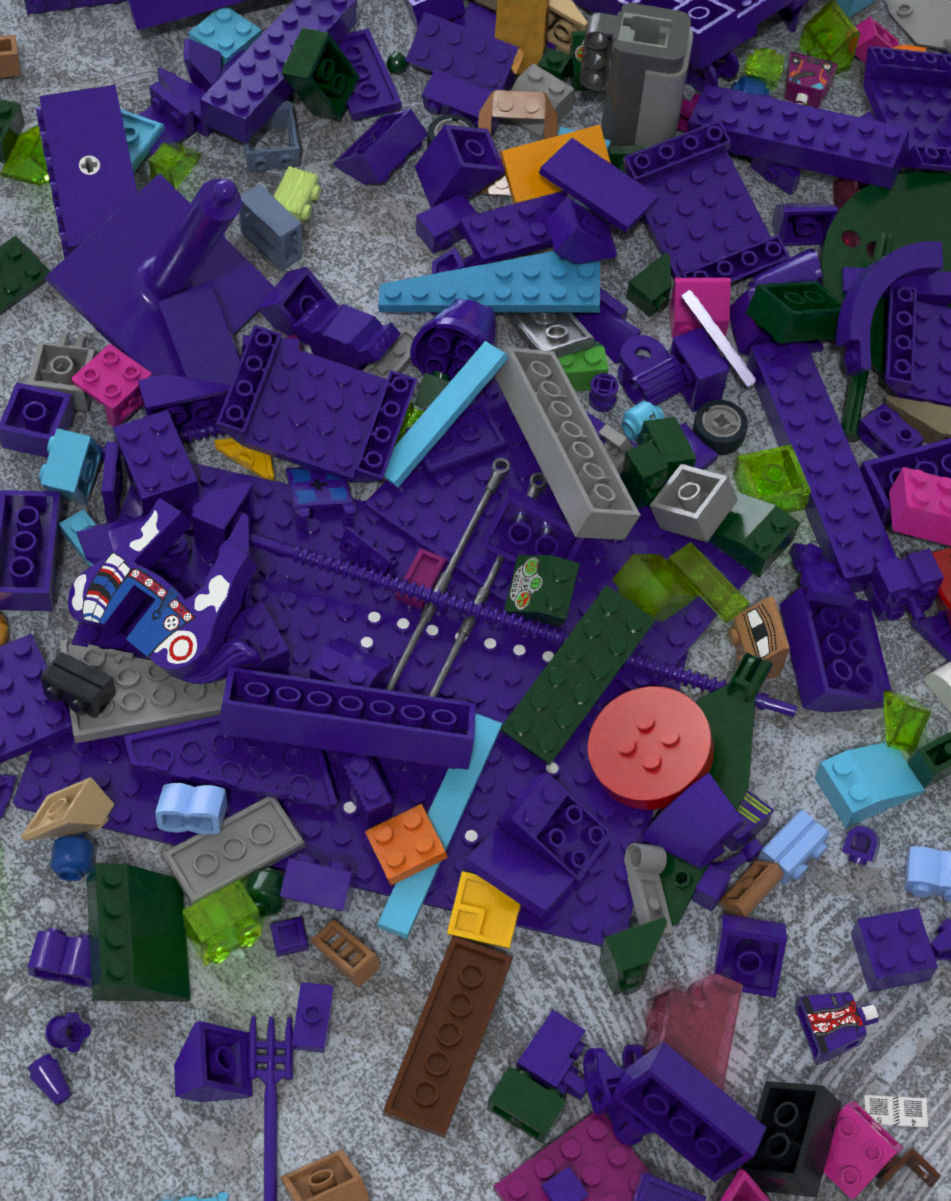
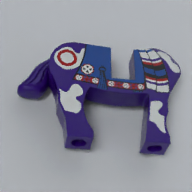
[68,498,261,684]

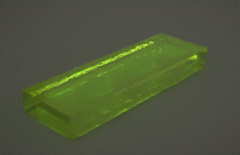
[668,542,750,623]

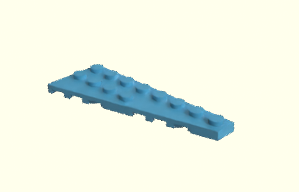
[378,251,600,312]

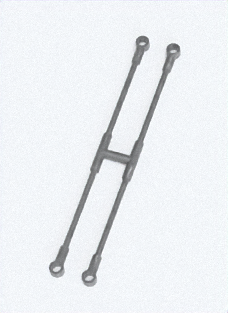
[385,458,547,697]

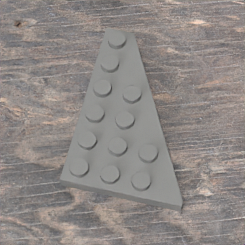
[60,640,227,743]

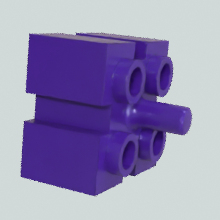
[864,548,944,622]

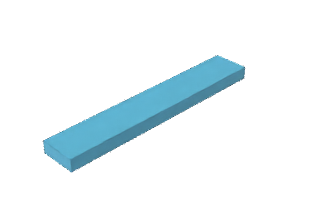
[383,341,509,488]

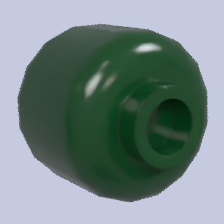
[242,868,285,917]

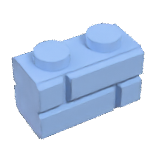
[758,810,829,885]

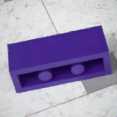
[421,69,502,135]

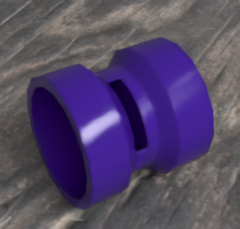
[588,373,619,412]

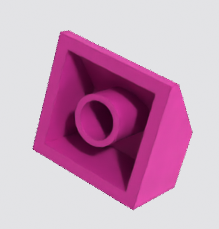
[669,278,731,338]

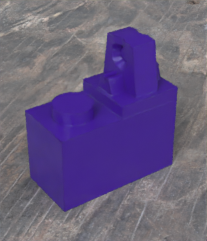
[516,1010,587,1101]

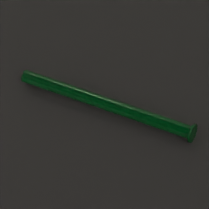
[842,233,894,442]

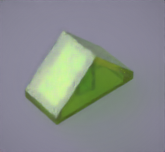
[883,690,931,753]

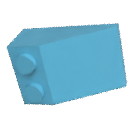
[814,741,925,828]

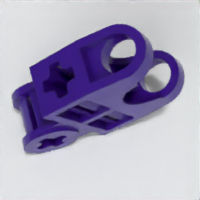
[583,1044,653,1146]

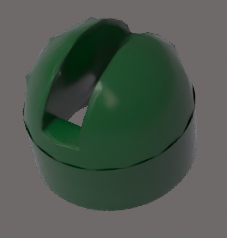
[386,51,409,74]

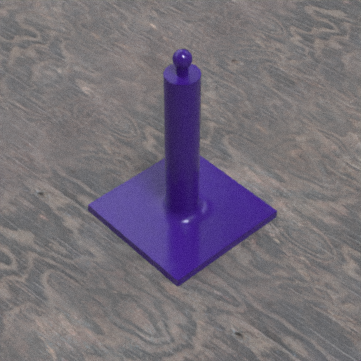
[45,173,274,378]

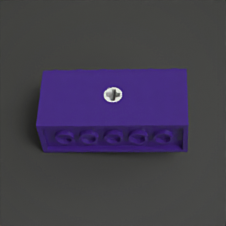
[35,85,137,259]

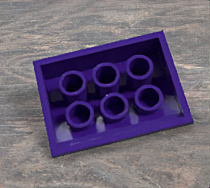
[779,587,895,713]

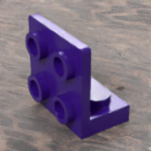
[138,82,195,159]

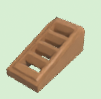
[311,919,381,987]

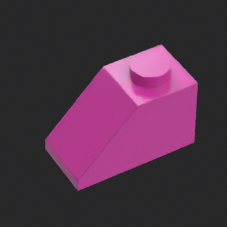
[845,16,899,63]

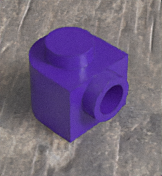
[842,826,880,866]

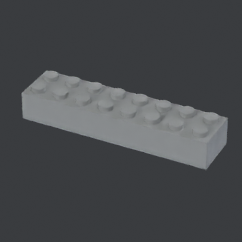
[494,347,640,540]

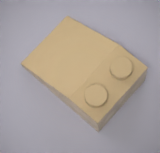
[546,0,588,55]

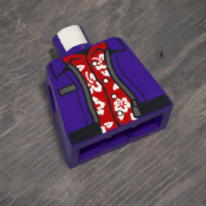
[795,992,878,1065]

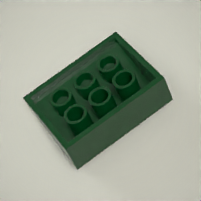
[86,863,190,1002]

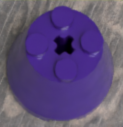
[410,298,497,381]

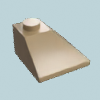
[21,777,114,841]

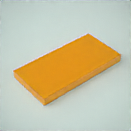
[499,125,611,204]

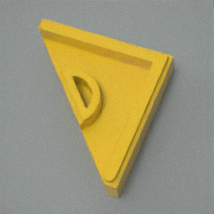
[214,438,274,481]

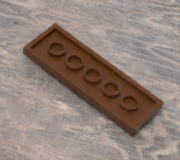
[383,935,513,1138]

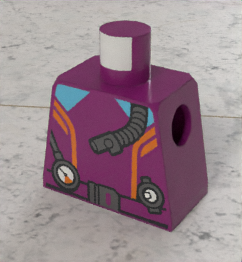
[784,51,838,108]

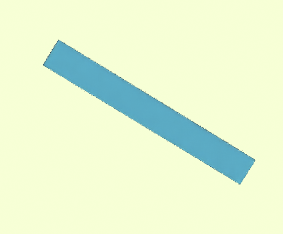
[378,713,502,939]

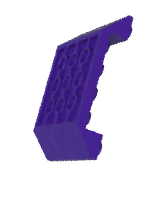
[863,46,951,171]
[623,120,790,283]
[885,283,951,407]
[216,325,418,483]

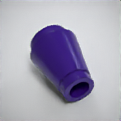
[27,1053,73,1106]

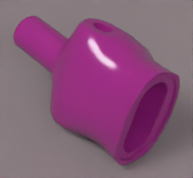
[677,94,701,132]

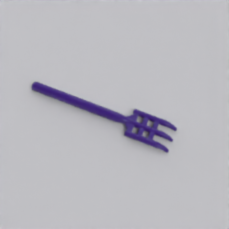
[248,1016,293,1201]

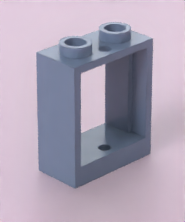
[243,101,300,172]
[239,184,302,272]

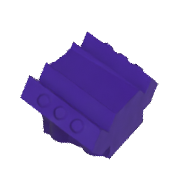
[292,298,401,371]

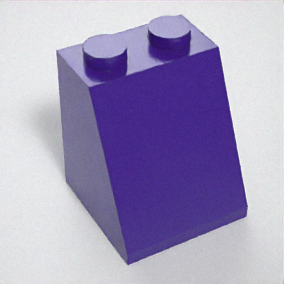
[414,124,505,208]

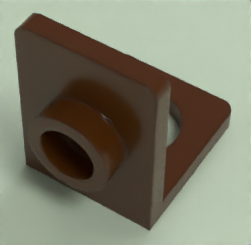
[876,1148,941,1190]

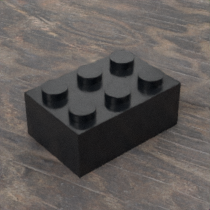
[741,1081,842,1198]

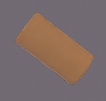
[719,859,784,917]

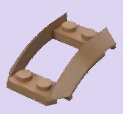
[475,90,558,196]

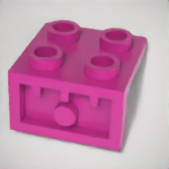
[72,344,152,427]
[824,1100,904,1199]

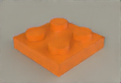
[365,804,448,886]

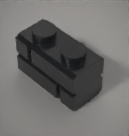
[40,652,116,718]

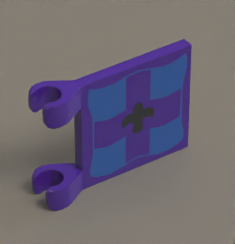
[285,467,356,528]

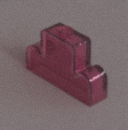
[642,974,743,1091]

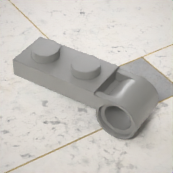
[624,843,674,939]

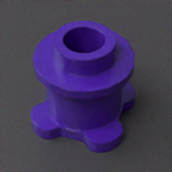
[45,1012,91,1052]

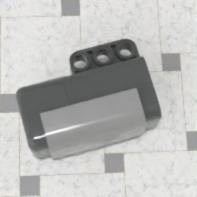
[579,3,693,147]

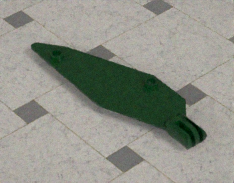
[659,652,773,925]

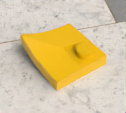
[447,871,521,949]

